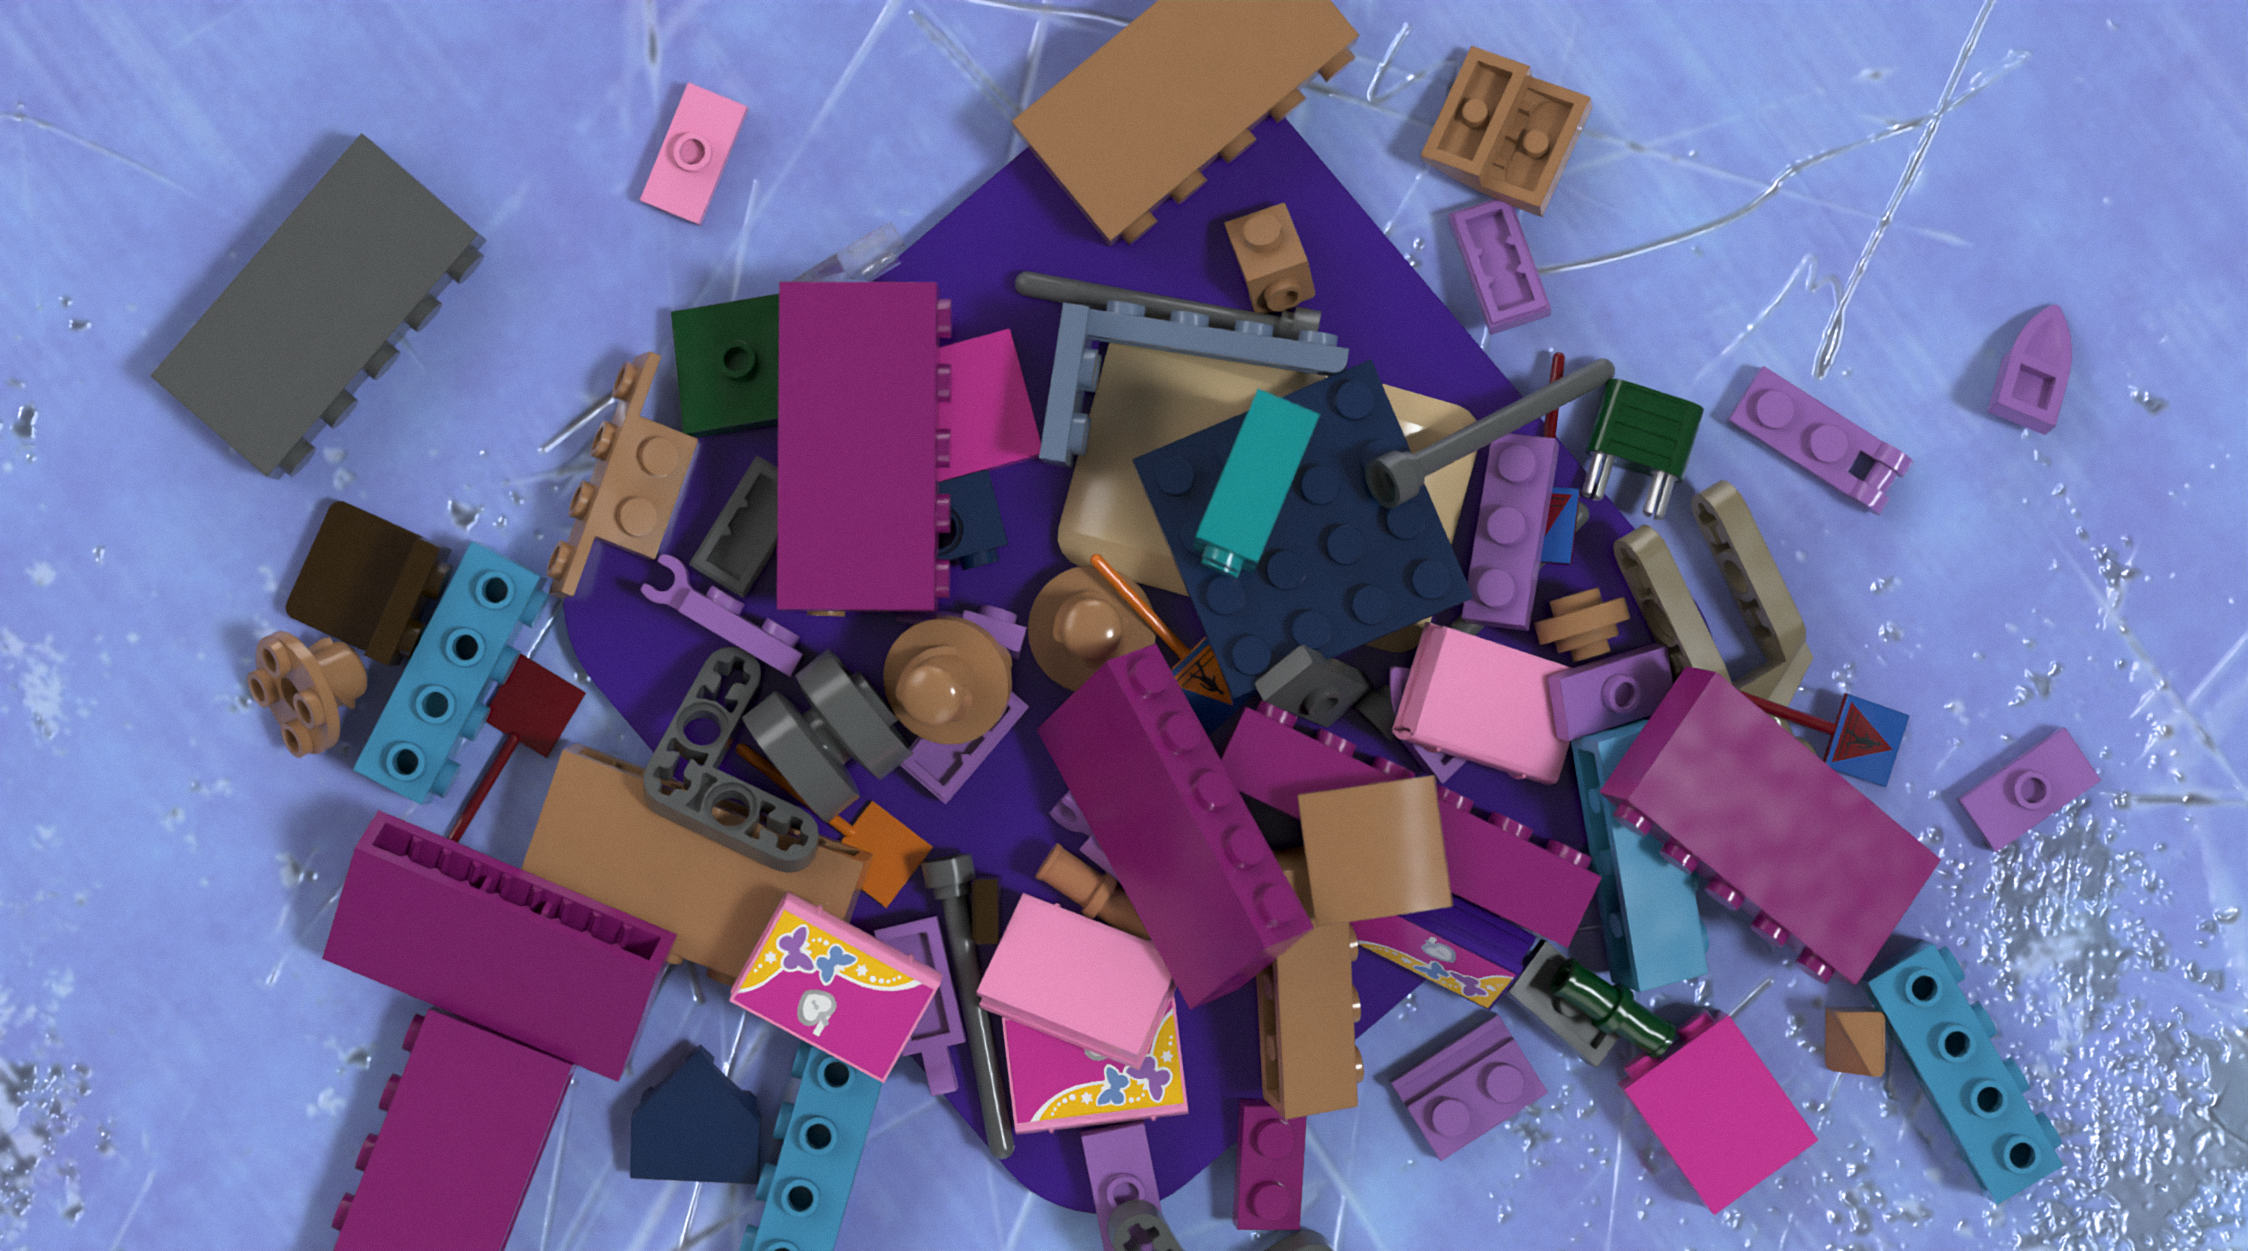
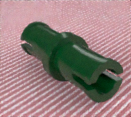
[1549,958,1676,1059]

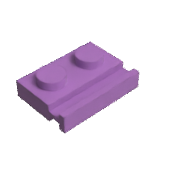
[1390,1013,1548,1161]

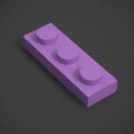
[1462,433,1560,631]

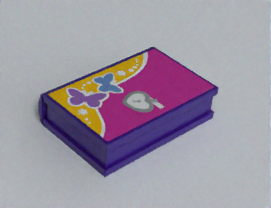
[1349,894,1537,1011]

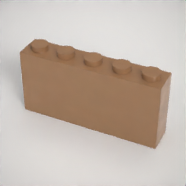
[1011,0,1359,247]
[521,743,874,986]

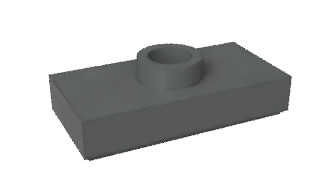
[689,455,778,599]
[1254,645,1375,728]

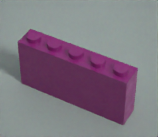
[777,282,952,612]
[1037,644,1314,1010]
[1599,666,1941,985]
[322,810,677,1082]
[331,1006,577,1251]

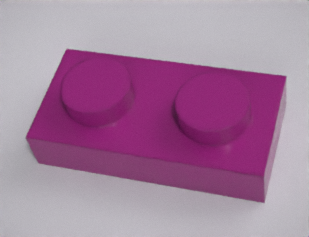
[1232,1099,1307,1230]

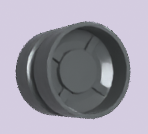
[742,648,914,823]

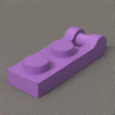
[1726,366,1913,515]

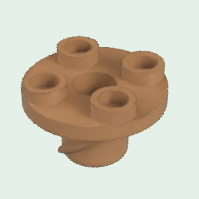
[1028,565,1156,691]
[883,614,1012,745]
[247,631,367,758]

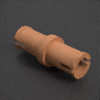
[1035,843,1150,941]

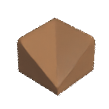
[1825,1007,1885,1077]

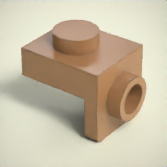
[1224,202,1316,314]

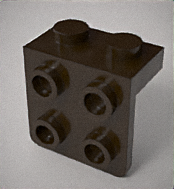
[286,501,453,666]

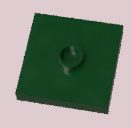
[671,294,779,438]

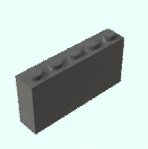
[150,133,487,480]

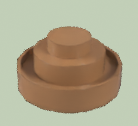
[1533,587,1630,662]

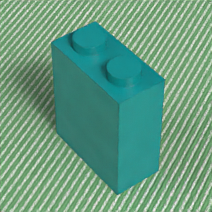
[1193,389,1320,579]

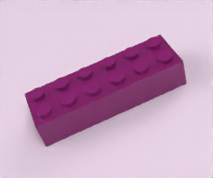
[1218,700,1602,948]

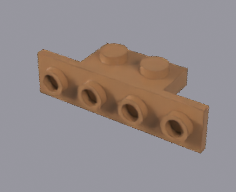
[546,351,698,598]

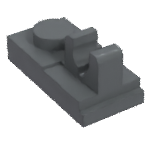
[1505,939,1620,1067]

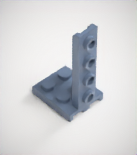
[1039,301,1349,469]

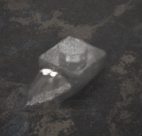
[791,221,907,282]

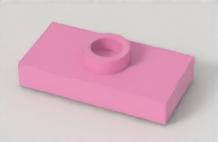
[640,82,749,226]

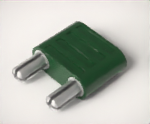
[1581,379,1704,520]

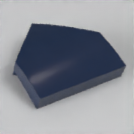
[630,1044,761,1184]

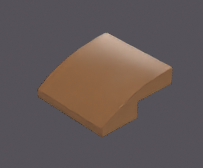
[1420,46,1593,217]
[1297,775,1453,926]

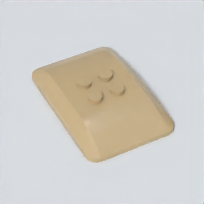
[1058,343,1477,652]

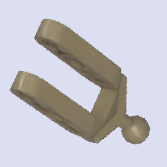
[1613,480,1816,755]

